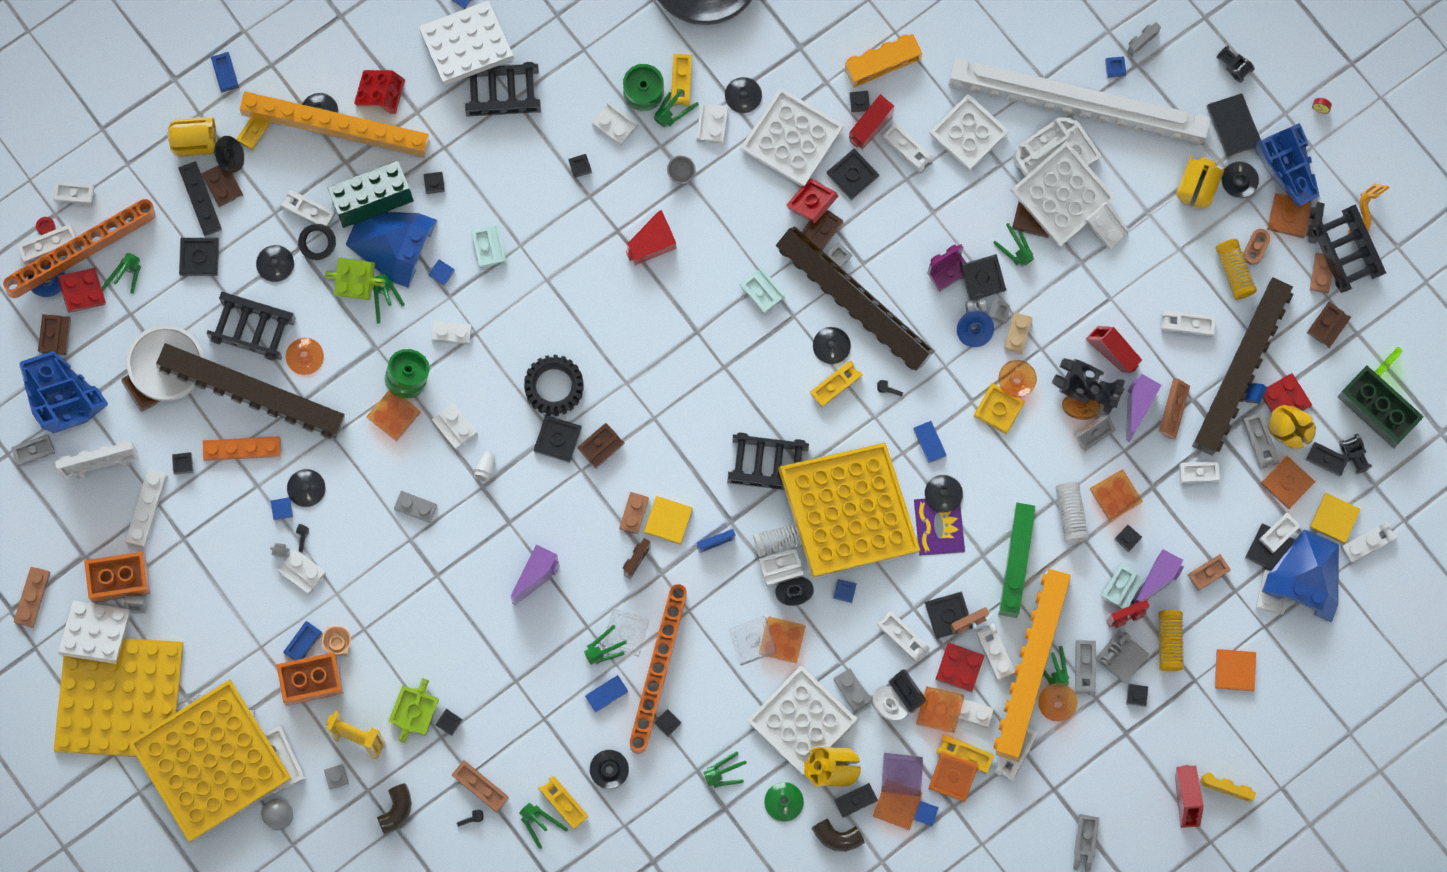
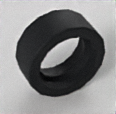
[298,224,336,260]

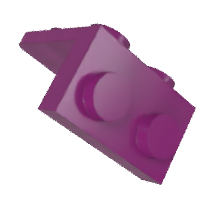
[927,244,966,292]

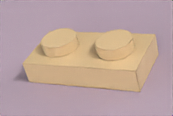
[1004,312,1032,354]

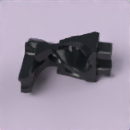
[1052,358,1125,414]

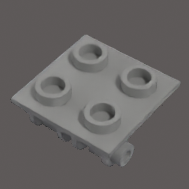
[1096,630,1149,684]

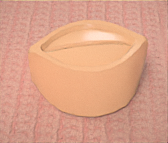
[322,626,351,656]

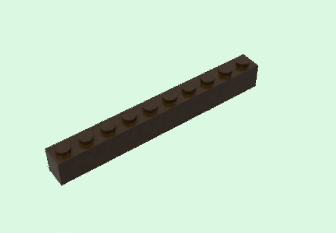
[775,226,935,371]
[1192,277,1293,456]
[156,343,345,439]

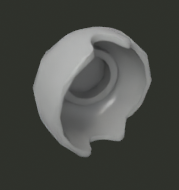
[667,155,696,184]
[261,799,293,830]

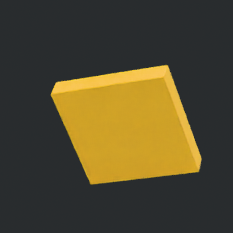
[973,383,1025,435]
[1309,493,1361,544]
[644,496,693,545]

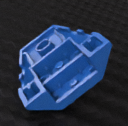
[1254,123,1320,207]
[346,212,437,288]
[19,351,108,434]
[1262,529,1339,622]

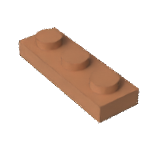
[1159,379,1190,439]
[13,567,51,628]
[452,760,509,813]

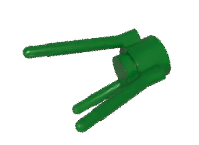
[654,89,699,128]
[993,223,1035,267]
[101,253,141,294]
[373,274,405,324]
[584,625,627,665]
[1043,646,1070,689]
[703,751,747,788]
[519,803,568,849]

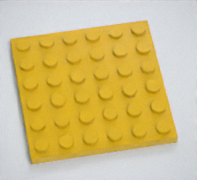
[778,442,920,578]
[53,638,184,757]
[128,679,292,843]

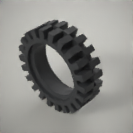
[524,355,584,416]

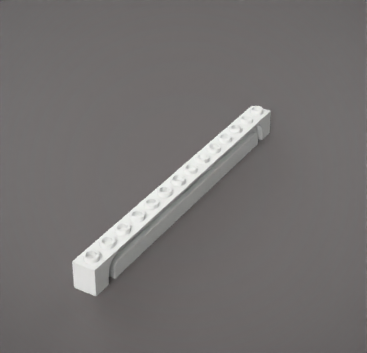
[948,58,1211,145]

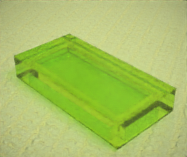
[1374,347,1403,377]

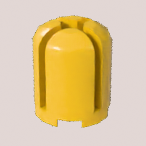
[168,117,216,157]
[1177,155,1225,209]
[1267,405,1316,449]
[804,747,861,787]

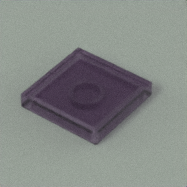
[881,753,923,796]

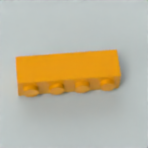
[844,34,922,88]

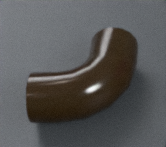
[377,783,412,835]
[811,819,865,852]

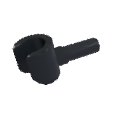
[877,380,903,397]
[296,524,309,552]
[456,810,484,827]

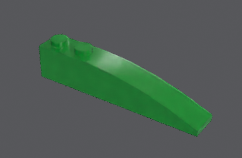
[998,502,1035,618]

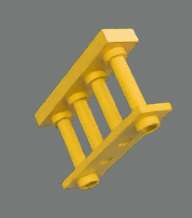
[326,711,385,760]

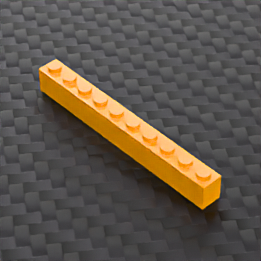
[240,91,429,158]
[993,569,1071,761]

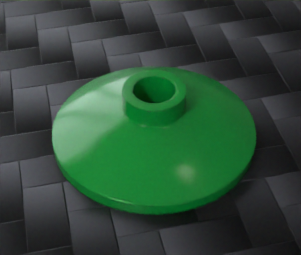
[764,782,804,822]

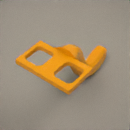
[1348,184,1390,234]

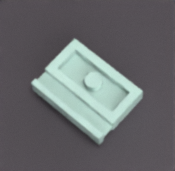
[471,225,506,268]
[740,268,786,314]
[1101,564,1145,609]

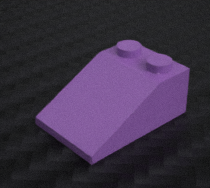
[1126,374,1162,442]
[510,545,560,605]
[1133,549,1184,605]

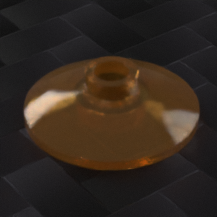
[286,338,324,375]
[998,360,1037,397]
[1062,393,1101,420]
[1038,683,1078,721]

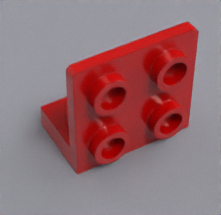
[354,70,405,114]

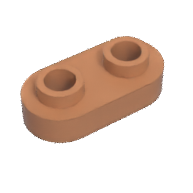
[1243,229,1270,265]

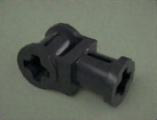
[1216,45,1255,83]
[1339,434,1372,474]

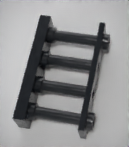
[465,62,541,117]
[1310,204,1386,293]
[206,291,296,361]
[727,432,809,490]

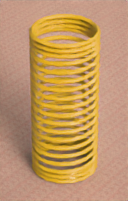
[1215,239,1257,300]
[1158,610,1184,671]

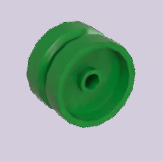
[623,64,664,111]
[384,349,430,398]

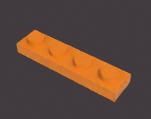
[203,436,281,461]

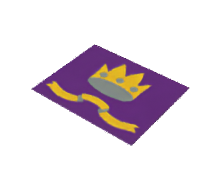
[914,498,965,556]

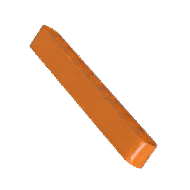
[3,199,155,298]
[630,584,687,754]

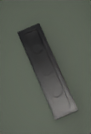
[178,161,222,236]

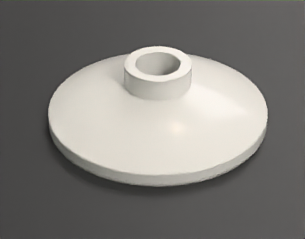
[873,686,908,721]

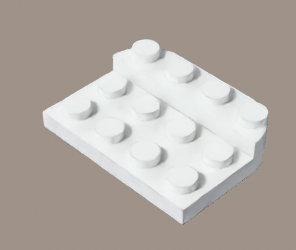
[1013,117,1102,177]
[55,440,139,479]

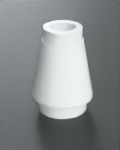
[474,452,495,482]

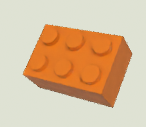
[84,552,151,603]
[276,652,344,706]

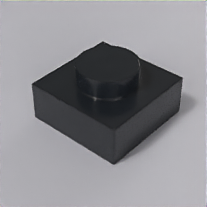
[849,91,870,112]
[568,154,592,178]
[423,172,445,194]
[172,452,194,475]
[1114,525,1142,552]
[1126,684,1148,707]
[435,709,463,736]
[654,709,682,737]

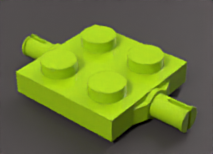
[325,258,385,300]
[388,678,439,743]

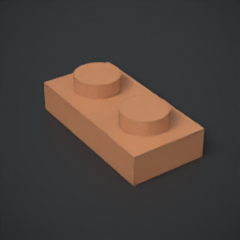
[1310,253,1332,294]
[619,492,649,535]
[1187,554,1231,591]
[950,607,990,634]

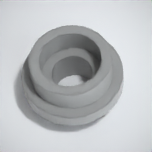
[270,543,290,557]

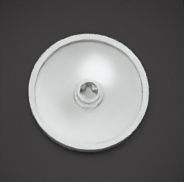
[127,325,204,401]

